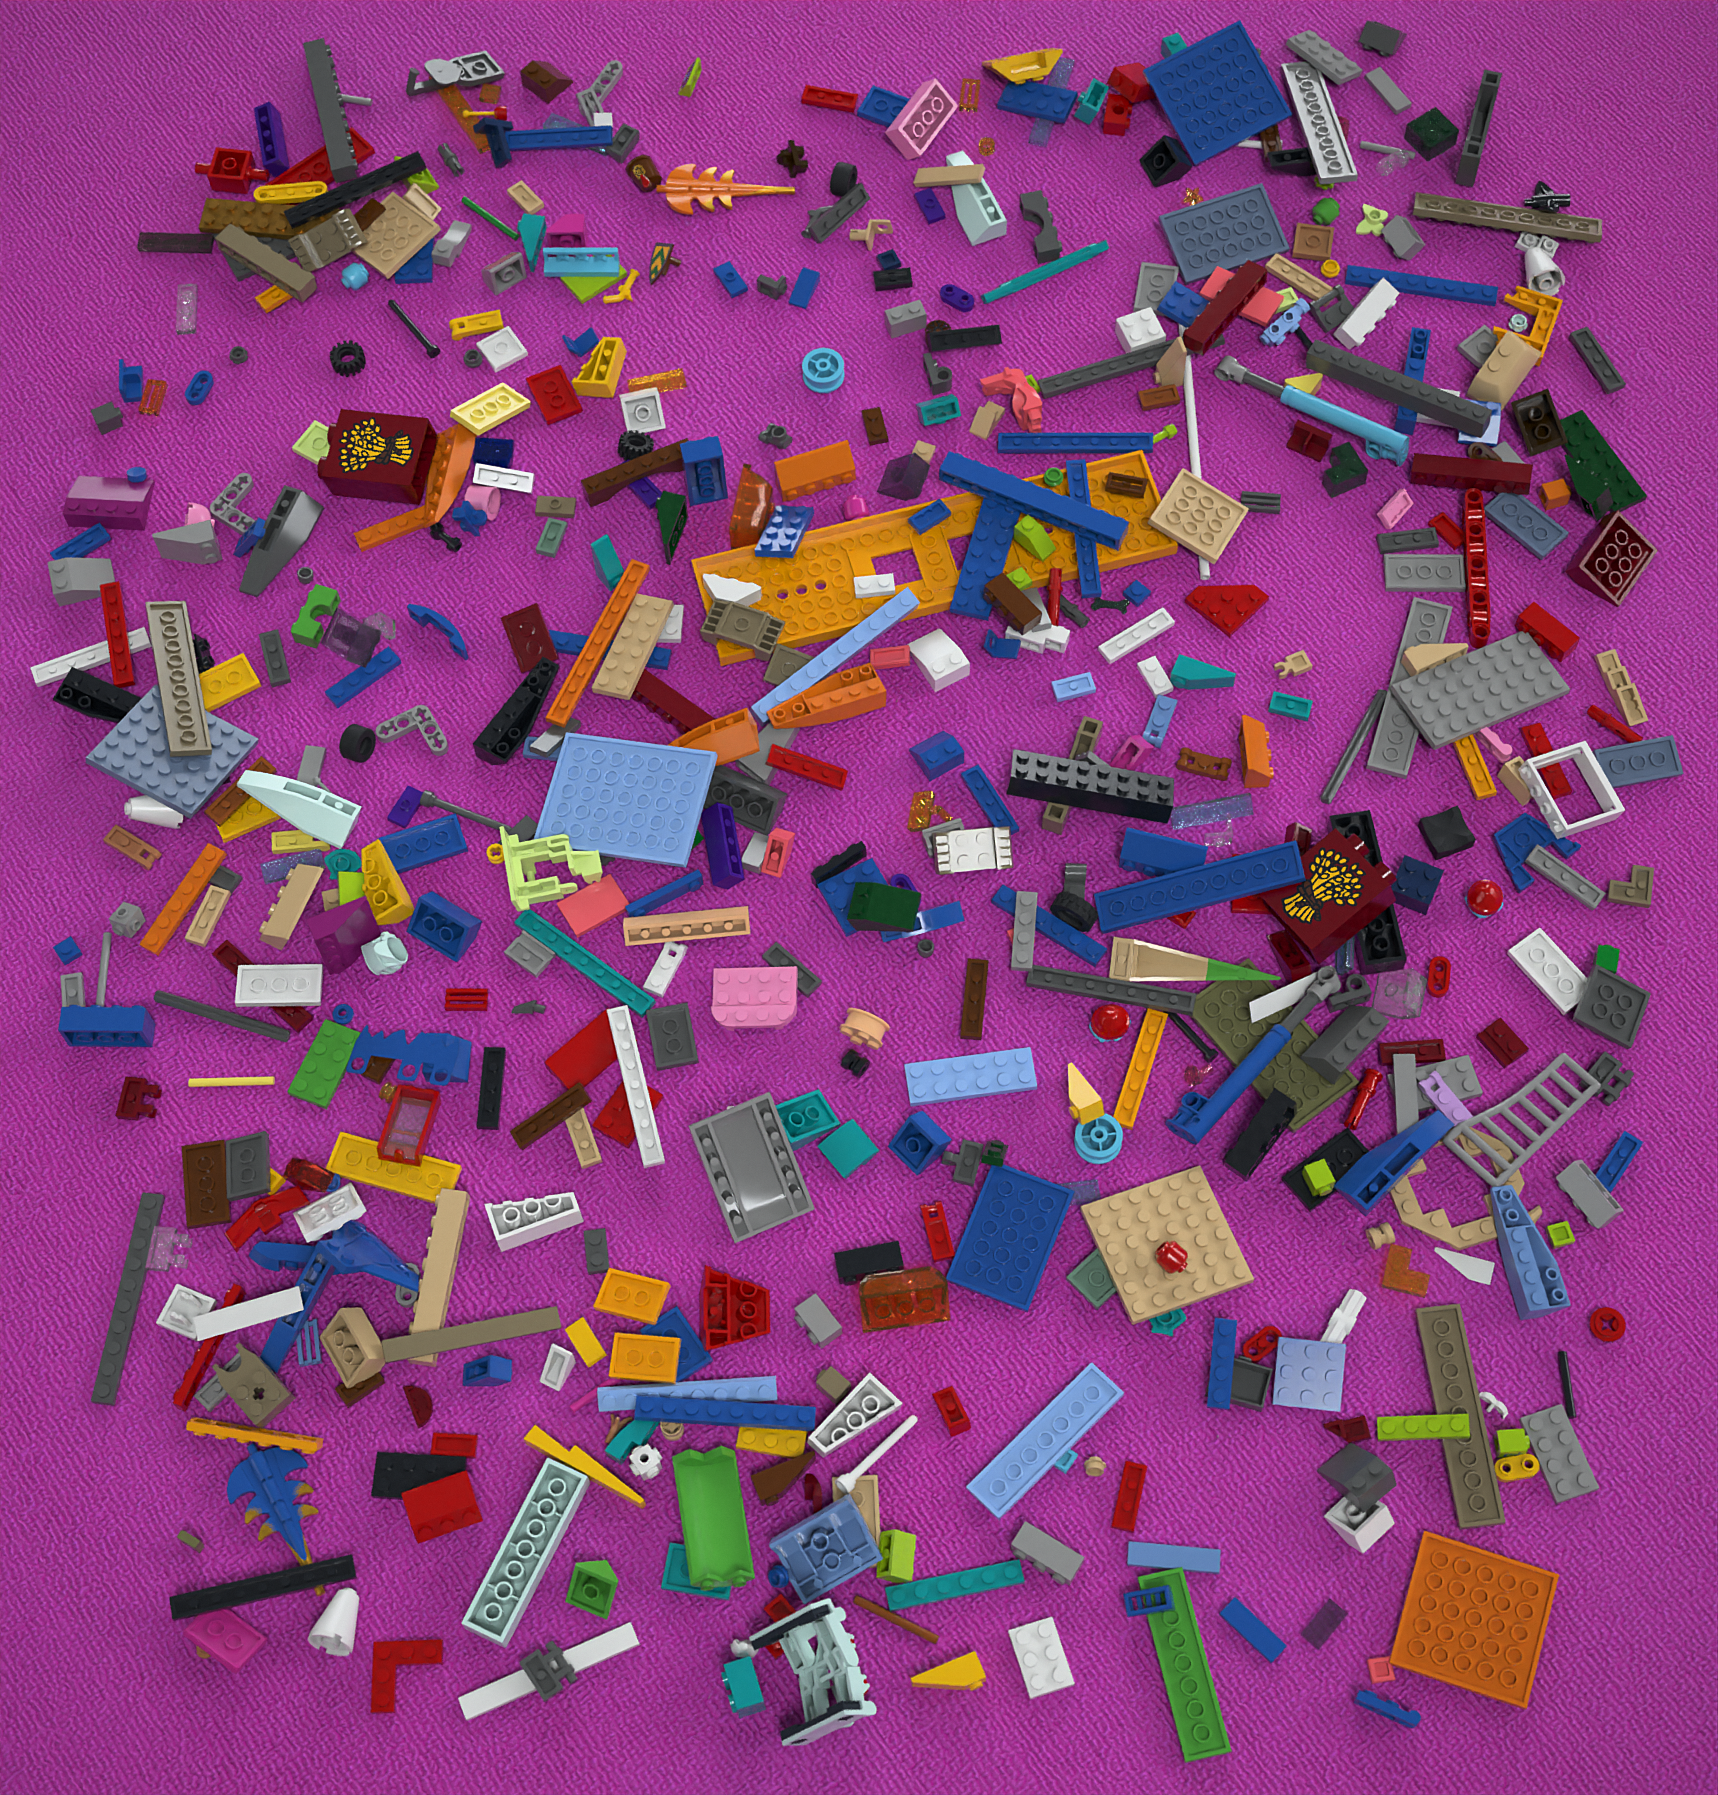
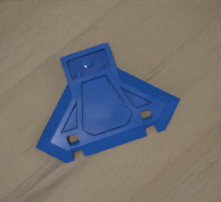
[315,1220,419,1292]

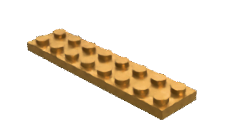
[198,198,343,240]

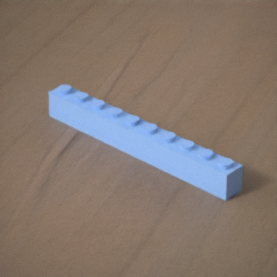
[750,587,920,727]

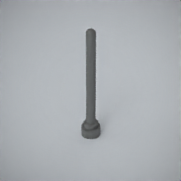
[420,790,512,833]

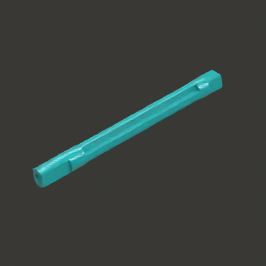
[981,240,1109,304]

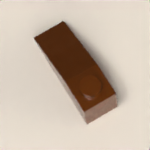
[751,1450,816,1506]

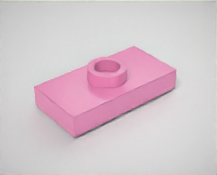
[1377,489,1414,529]

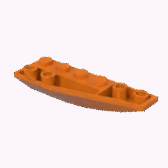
[423,423,477,528]
[766,662,886,729]
[667,708,760,766]

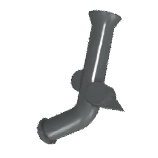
[801,204,833,239]

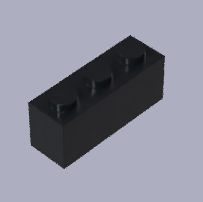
[834,1241,904,1286]

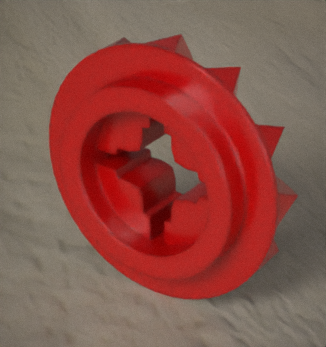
[1589,1307,1626,1343]

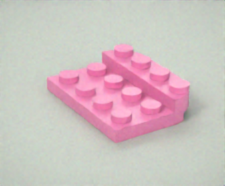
[711,966,798,1031]

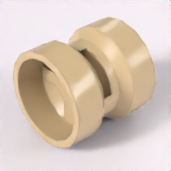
[1366,1222,1395,1250]
[660,1422,684,1441]

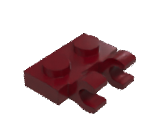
[115,1076,162,1121]

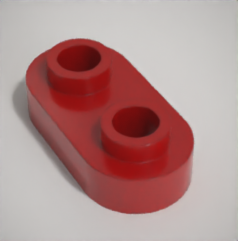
[1427,956,1451,998]
[1242,1326,1282,1363]

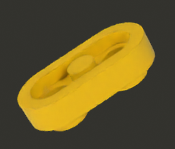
[1494,1454,1540,1482]

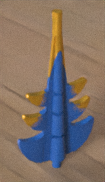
[227,1444,325,1597]

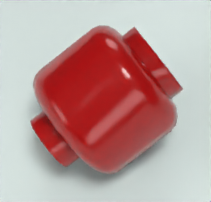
[1155,1241,1188,1274]

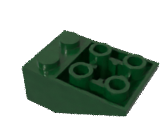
[1565,454,1614,521]

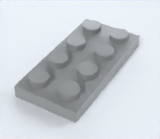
[1286,30,1362,85]
[1386,1055,1483,1112]
[1519,1404,1599,1505]

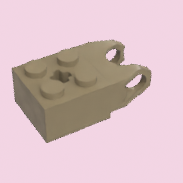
[212,1342,296,1428]

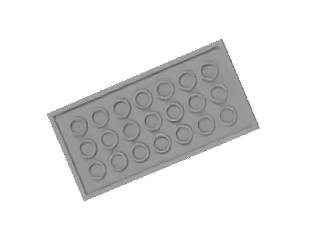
[1390,631,1570,750]

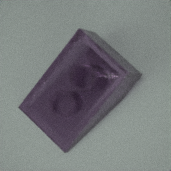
[321,607,382,668]

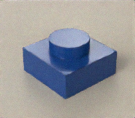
[1123,579,1151,607]
[53,936,83,966]

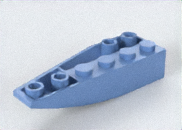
[1490,1185,1571,1320]

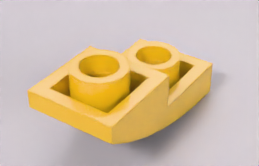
[565,1317,607,1367]

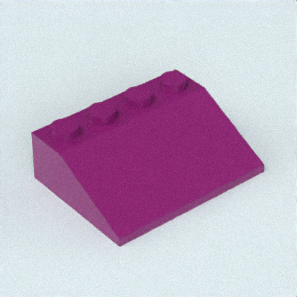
[63,476,155,531]
[306,895,381,975]

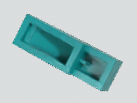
[604,1420,660,1466]

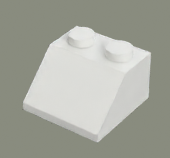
[619,387,666,433]
[1324,1497,1395,1553]

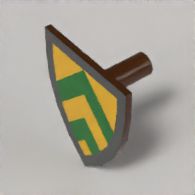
[649,242,681,285]

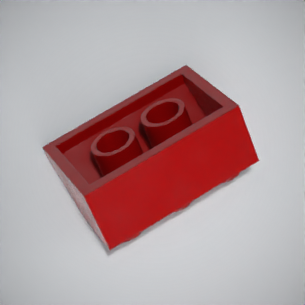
[401,1470,483,1544]

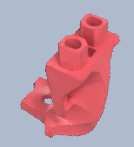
[980,367,1042,433]

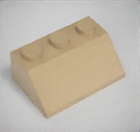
[319,1307,385,1388]

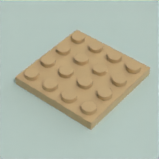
[352,192,441,279]
[1148,468,1249,564]

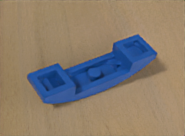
[407,604,469,660]

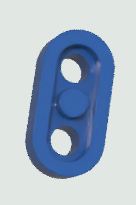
[185,371,214,405]

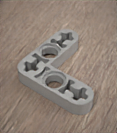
[210,473,255,535]
[376,705,449,756]

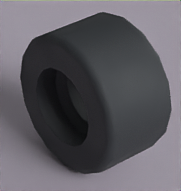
[830,162,858,197]
[339,724,376,763]

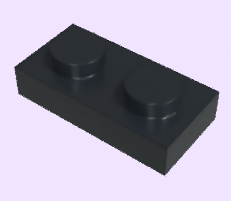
[873,267,913,291]

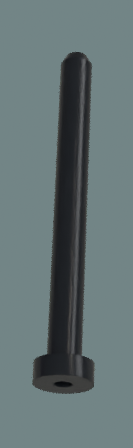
[388,299,440,358]
[1163,1011,1219,1063]

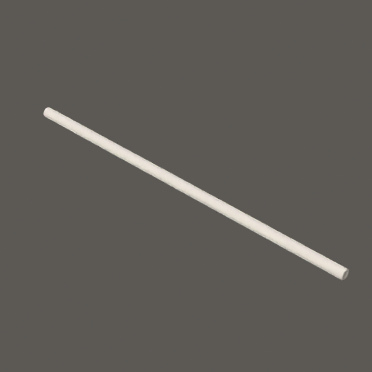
[1178,323,1210,580]

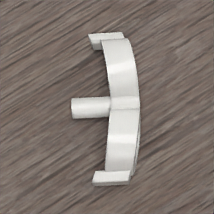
[1479,1392,1508,1420]

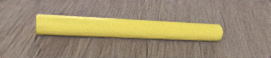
[188,1076,275,1087]

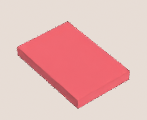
[556,874,629,938]

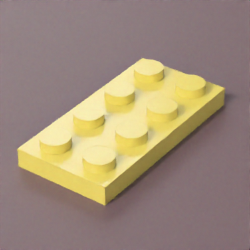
[450,383,531,436]

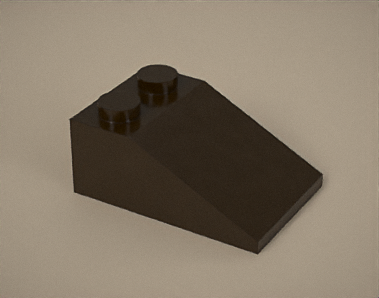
[1510,389,1568,457]

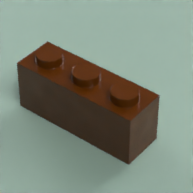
[983,572,1042,636]

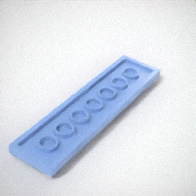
[966,1362,1124,1520]

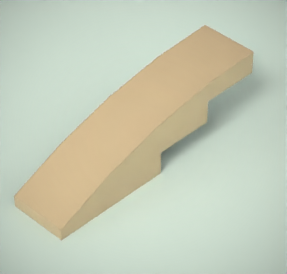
[1594,649,1648,727]

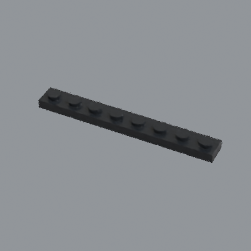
[283,151,427,229]
[169,1554,357,1621]

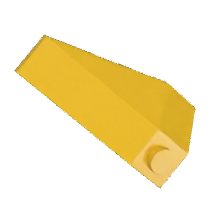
[361,839,415,925]

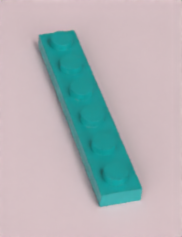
[885,1559,1025,1612]

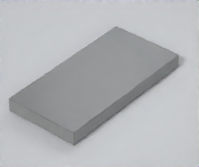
[1383,554,1466,592]

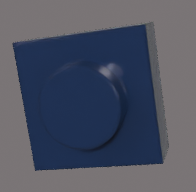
[876,249,901,271]

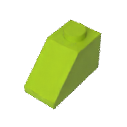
[1014,514,1056,562]

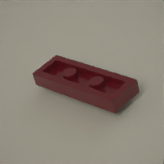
[1378,1039,1446,1066]

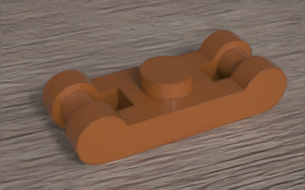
[1176,747,1232,781]

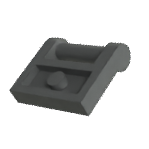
[1308,284,1354,333]

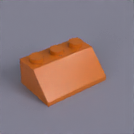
[1238,715,1274,788]

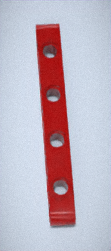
[1462,488,1491,649]

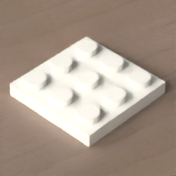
[293,1183,366,1243]

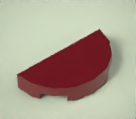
[403,1385,433,1429]

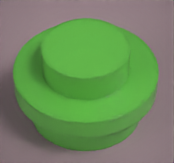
[1044,467,1063,487]

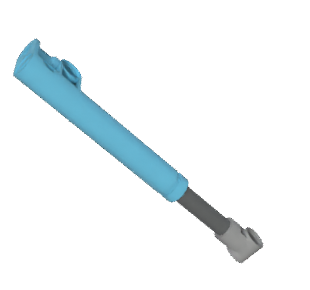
[1214,355,1409,466]

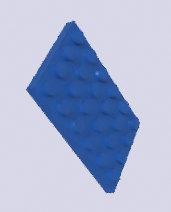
[945,1164,1075,1313]

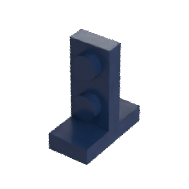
[473,117,513,168]

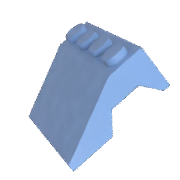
[769,1493,883,1604]

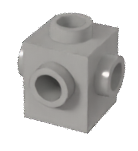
[109,902,146,938]

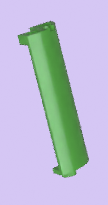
[672,1446,755,1591]

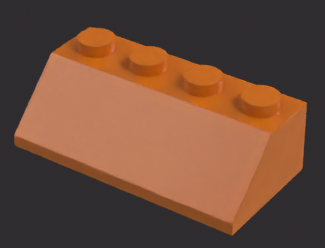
[774,440,856,502]

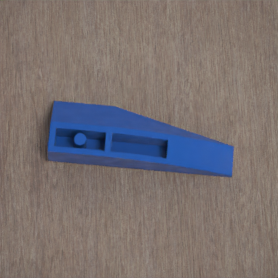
[1333,1110,1455,1217]

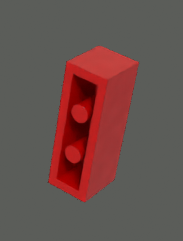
[1515,602,1580,662]

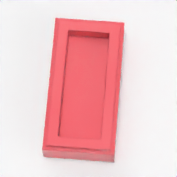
[870,645,910,670]

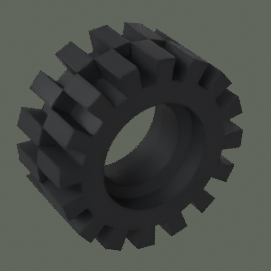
[330,340,366,377]
[617,430,654,461]

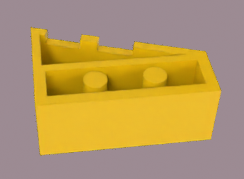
[571,337,627,398]

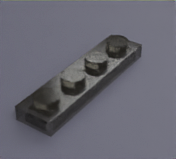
[137,232,214,254]

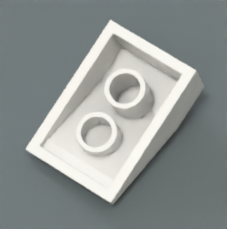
[907,628,970,692]

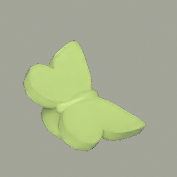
[1356,204,1388,236]

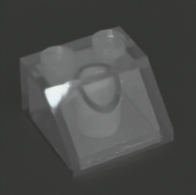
[1372,968,1427,1020]

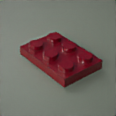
[501,603,560,674]

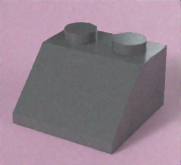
[1359,20,1407,57]

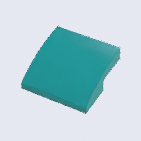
[817,1119,880,1179]

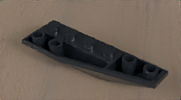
[473,657,560,765]
[53,667,142,723]

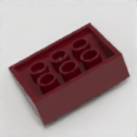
[1565,510,1658,607]

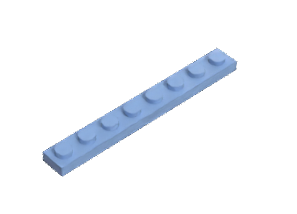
[597,1376,777,1412]

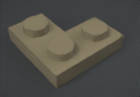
[1607,865,1654,908]

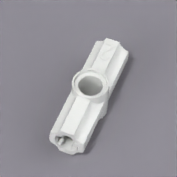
[1320,1289,1367,1344]

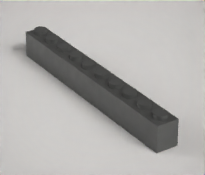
[303,38,359,183]
[1306,339,1492,438]

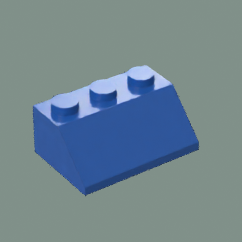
[406,891,482,962]

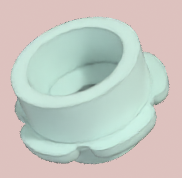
[1509,314,1528,332]

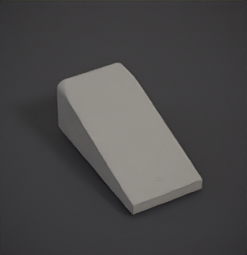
[741,832,769,874]

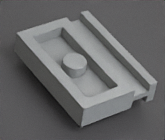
[504,930,556,978]

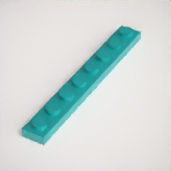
[514,909,656,1018]

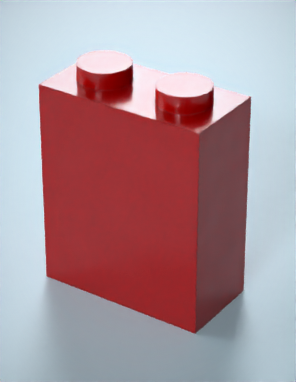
[1107,62,1156,103]

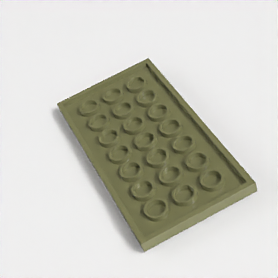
[1189,958,1359,1133]

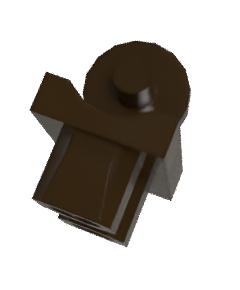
[776,140,808,178]

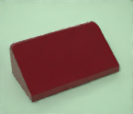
[1284,822,1312,856]

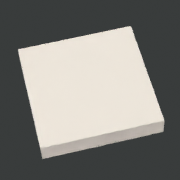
[476,326,528,373]

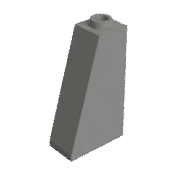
[735,722,800,785]

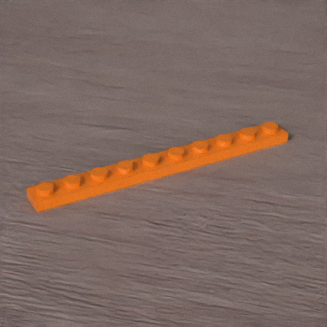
[546,559,650,728]

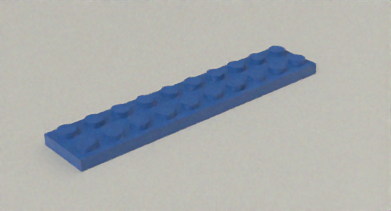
[1094,840,1306,934]

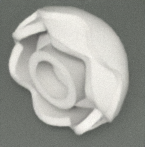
[731,1639,759,1658]

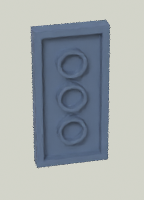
[1484,492,1569,560]
[1592,735,1684,789]

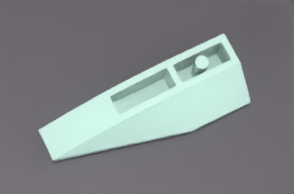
[946,151,1007,246]
[237,770,361,849]

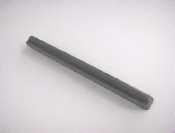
[1320,689,1387,804]
[153,990,291,1042]

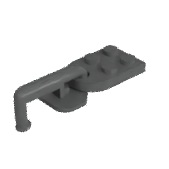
[406,51,505,96]

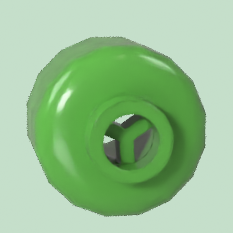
[1312,197,1340,226]

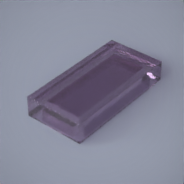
[1300,1599,1348,1650]

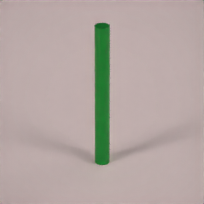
[461,196,519,241]

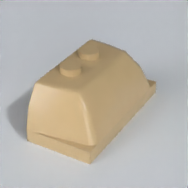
[1466,330,1542,412]

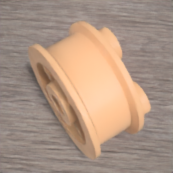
[839,1008,890,1050]

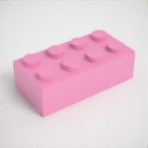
[885,79,958,160]

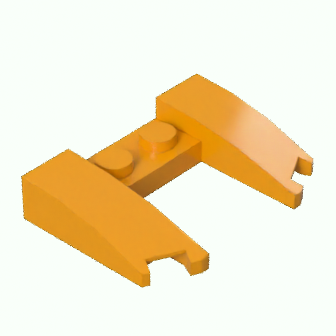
[1493,286,1563,366]

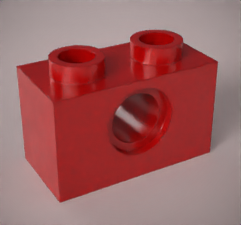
[1103,93,1133,136]

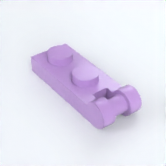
[1417,1071,1473,1128]

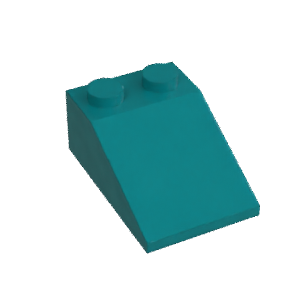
[775,1089,841,1151]

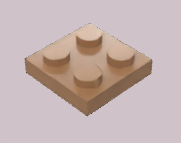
[1292,223,1334,261]

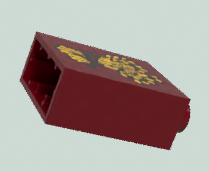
[317,409,438,505]
[1258,828,1397,965]

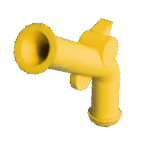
[603,269,640,304]

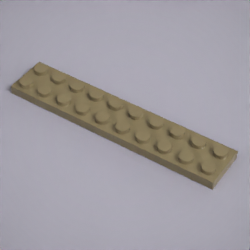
[1413,192,1602,243]
[145,601,212,757]
[1415,1304,1506,1530]

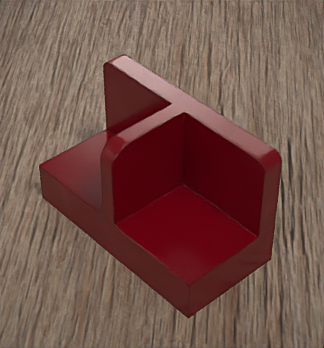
[1286,420,1333,462]

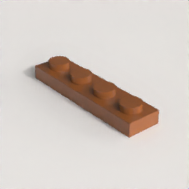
[204,756,277,827]

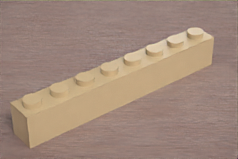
[407,1188,470,1367]

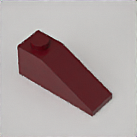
[1267,929,1312,984]

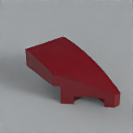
[1324,1415,1372,1443]
[805,1474,822,1514]

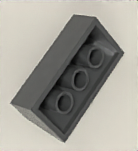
[703,765,787,836]
[1300,1005,1389,1085]

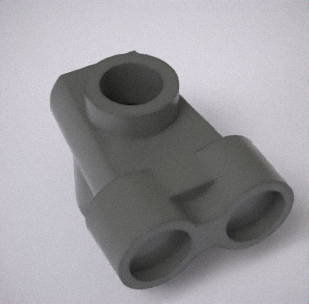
[759,423,792,449]

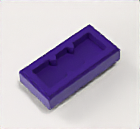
[914,188,946,225]
[387,785,423,829]

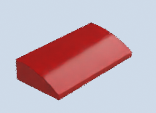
[544,1008,637,1090]

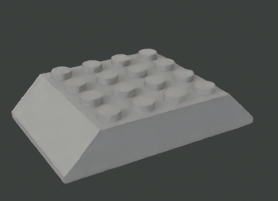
[689,1092,815,1243]

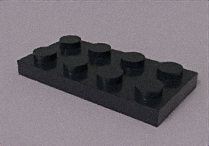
[371,1452,467,1500]

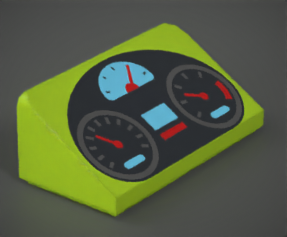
[678,57,702,97]

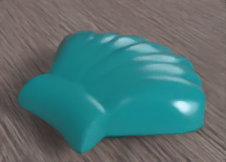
[324,849,362,880]
[1149,1308,1186,1337]

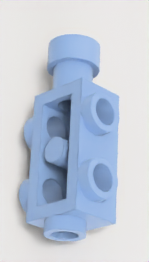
[1259,298,1310,347]

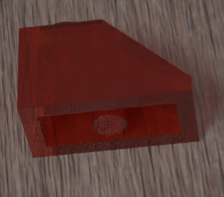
[282,1158,335,1193]

